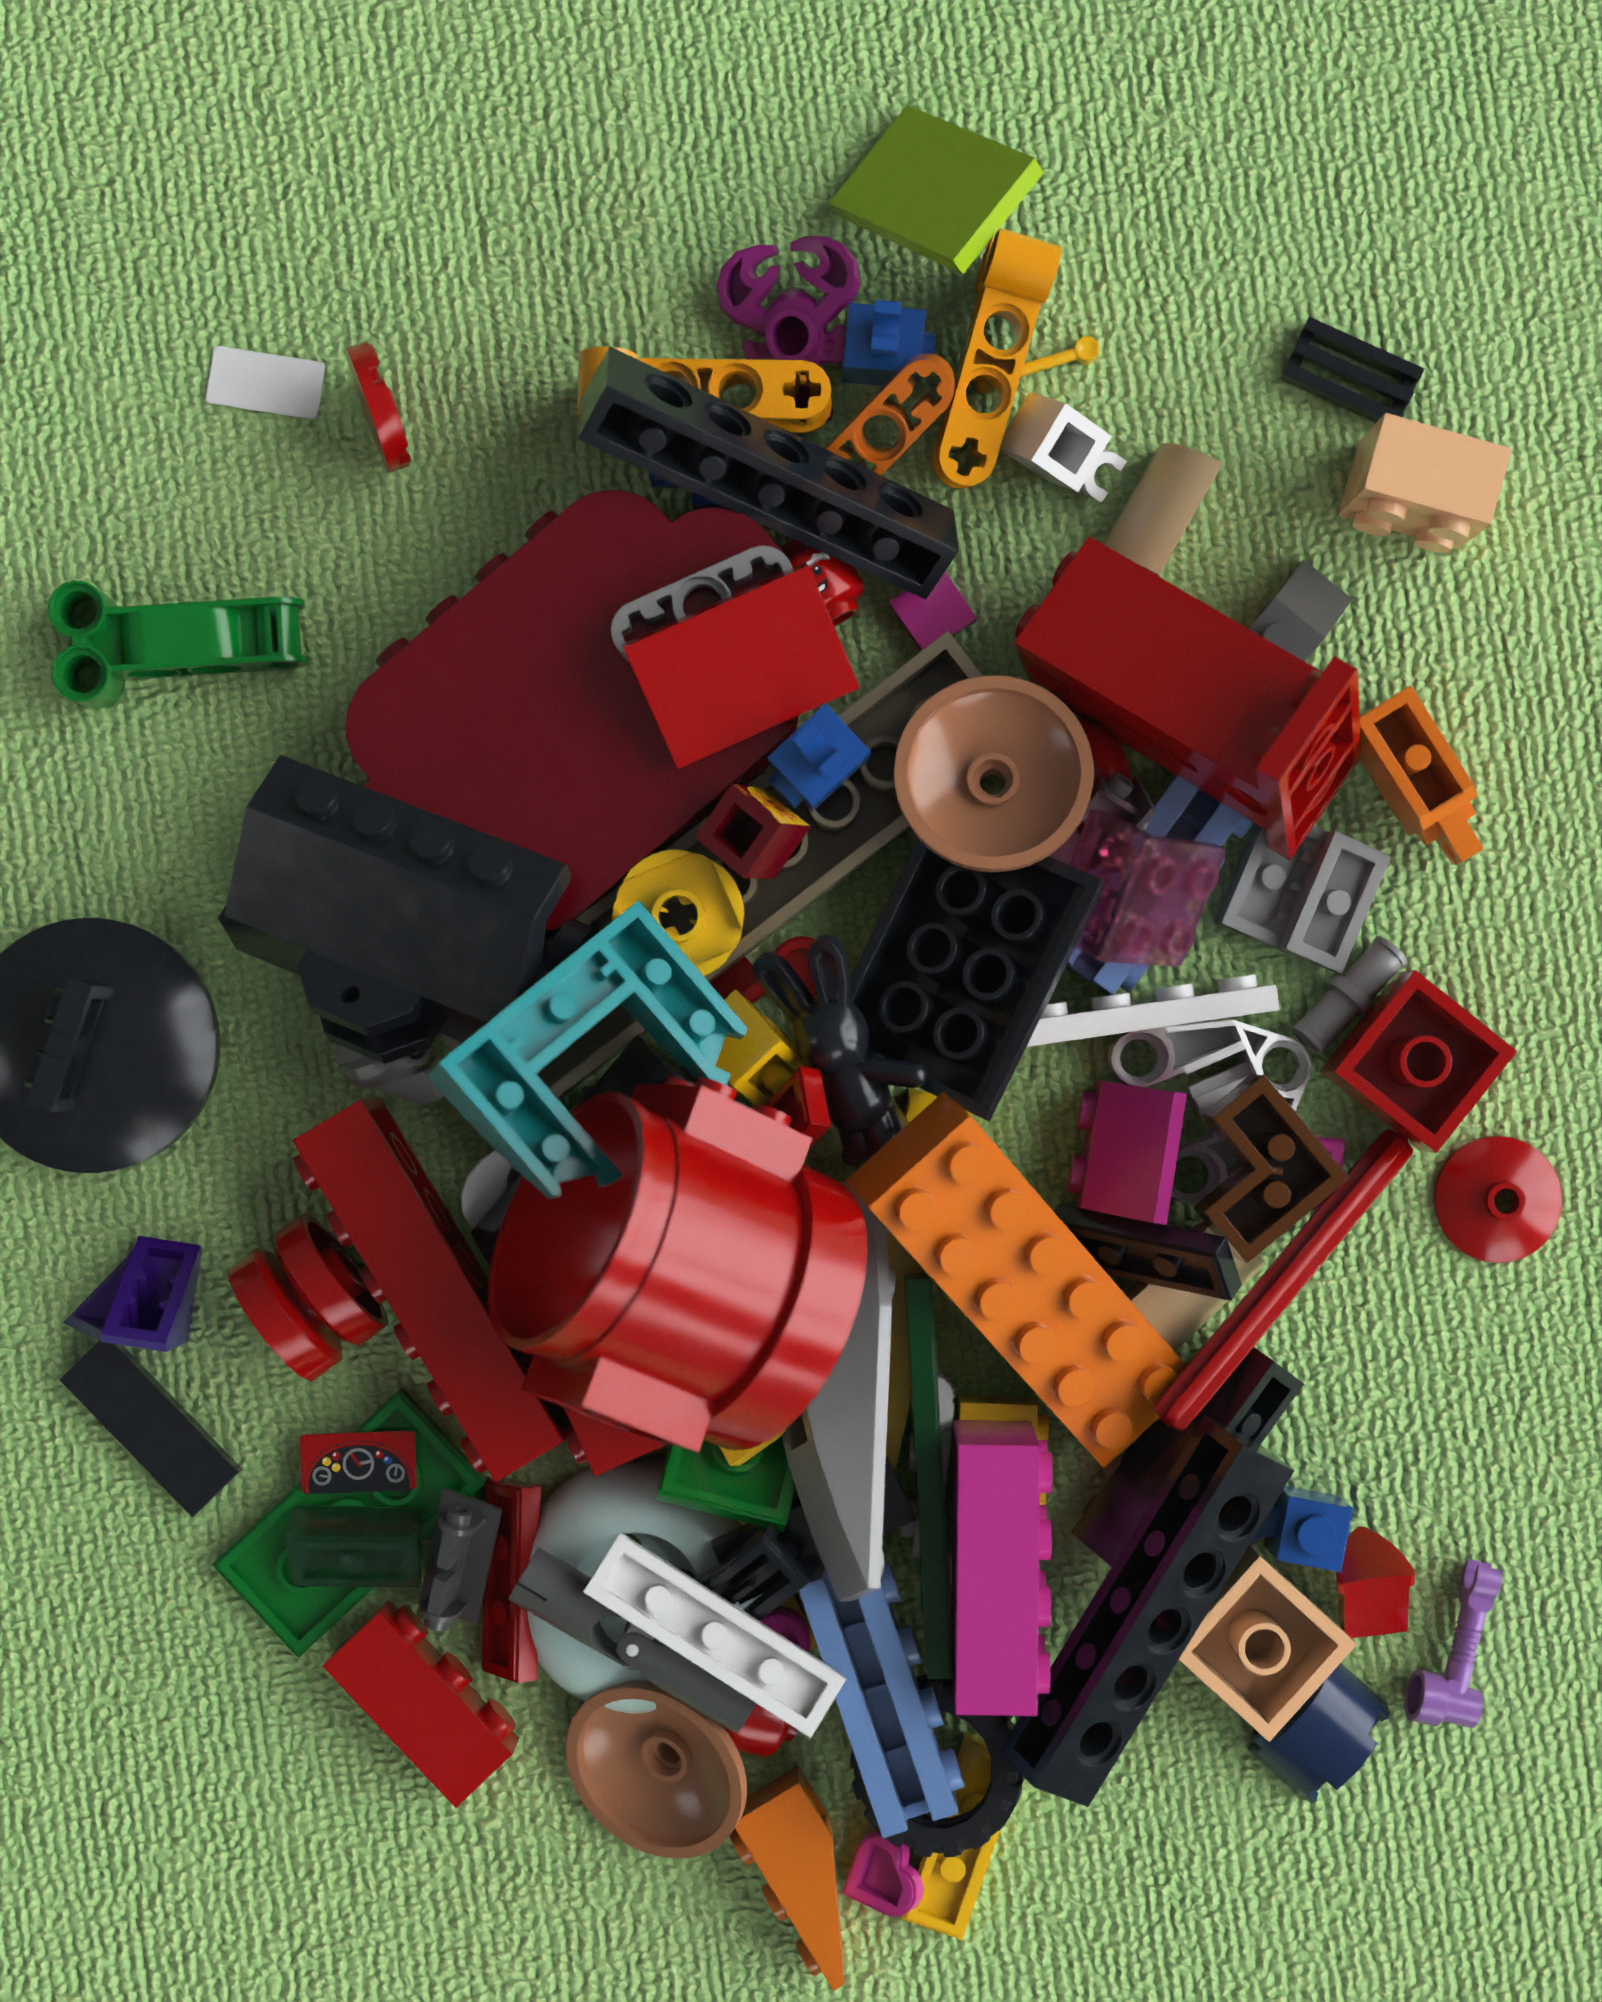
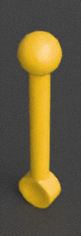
[973,336,1100,394]

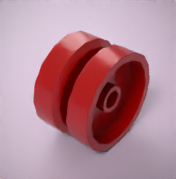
[227,1213,389,1382]

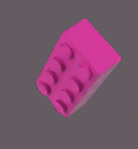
[951,1420,1052,1716]

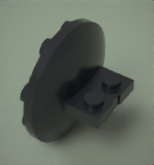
[0,918,220,1173]

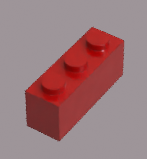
[322,1599,519,1808]

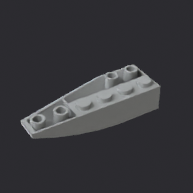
[782,1182,896,1601]

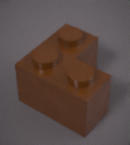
[1193,1074,1350,1263]

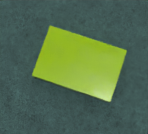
[829,105,1044,274]

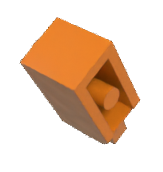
[1360,685,1484,865]

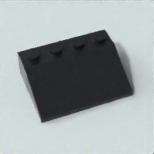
[850,839,1106,1122]

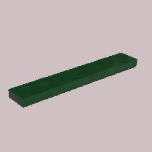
[904,1273,954,1679]

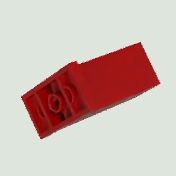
[1014,536,1361,861]

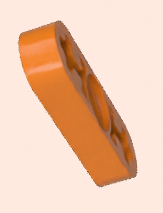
[824,353,956,475]

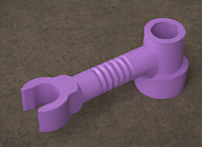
[1404,1559,1502,1728]

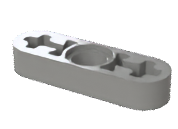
[611,546,792,661]

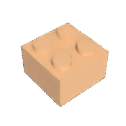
[1338,413,1512,553]
[1179,1545,1357,1742]

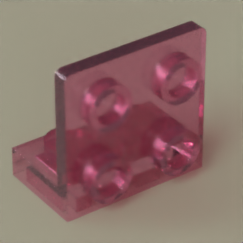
[1069,809,1226,967]

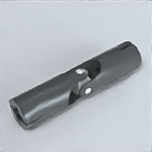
[508,1547,756,1734]

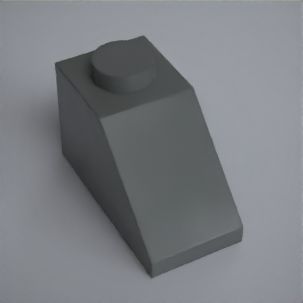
[1247,559,1352,662]

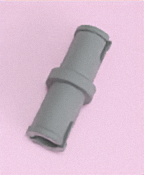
[1292,936,1408,1056]

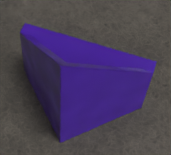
[63,1236,202,1352]

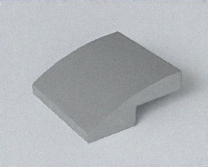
[1214,823,1391,974]

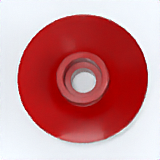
[1434,1136,1562,1263]

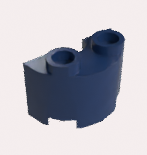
[1247,1663,1390,1803]

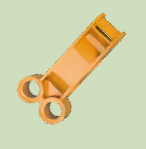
[932,228,1062,489]
[577,347,832,434]

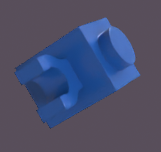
[842,300,936,390]
[767,703,871,812]
[1251,1486,1353,1572]

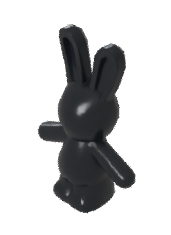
[752,934,928,1166]

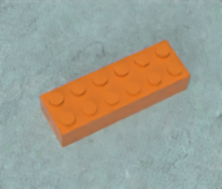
[845,1092,1187,1468]

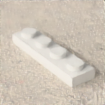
[1027,974,1280,1047]
[583,1532,846,1738]

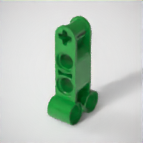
[47,580,308,710]

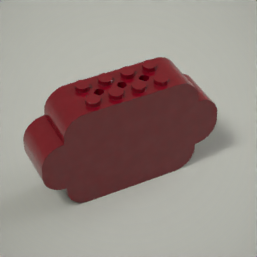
[346,490,799,939]

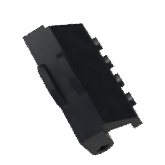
[218,755,600,1064]

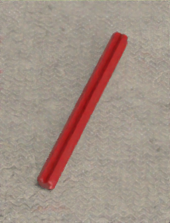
[1154,1129,1413,1432]

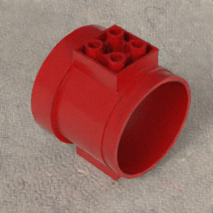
[489,1077,867,1453]

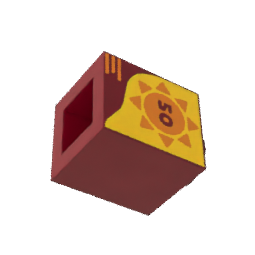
[694,784,811,879]

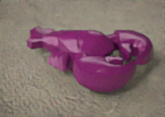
[716,236,861,430]

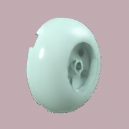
[527,1455,764,1714]

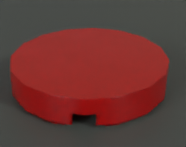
[345,341,412,473]

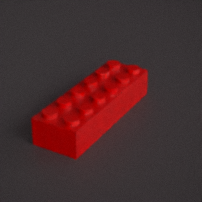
[292,1097,571,1483]

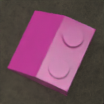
[1066,1080,1187,1225]

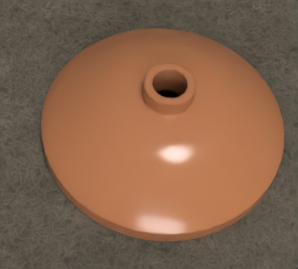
[894,675,1094,872]
[566,1680,747,1859]

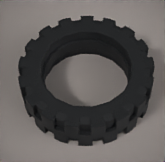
[850,1674,1025,1858]

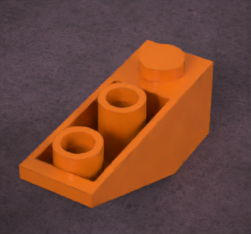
[730,1765,845,1991]

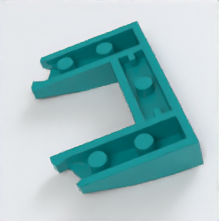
[427,900,748,1200]

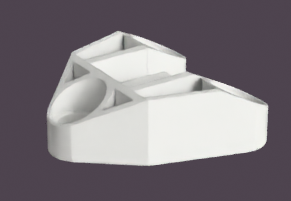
[1107,1019,1311,1205]

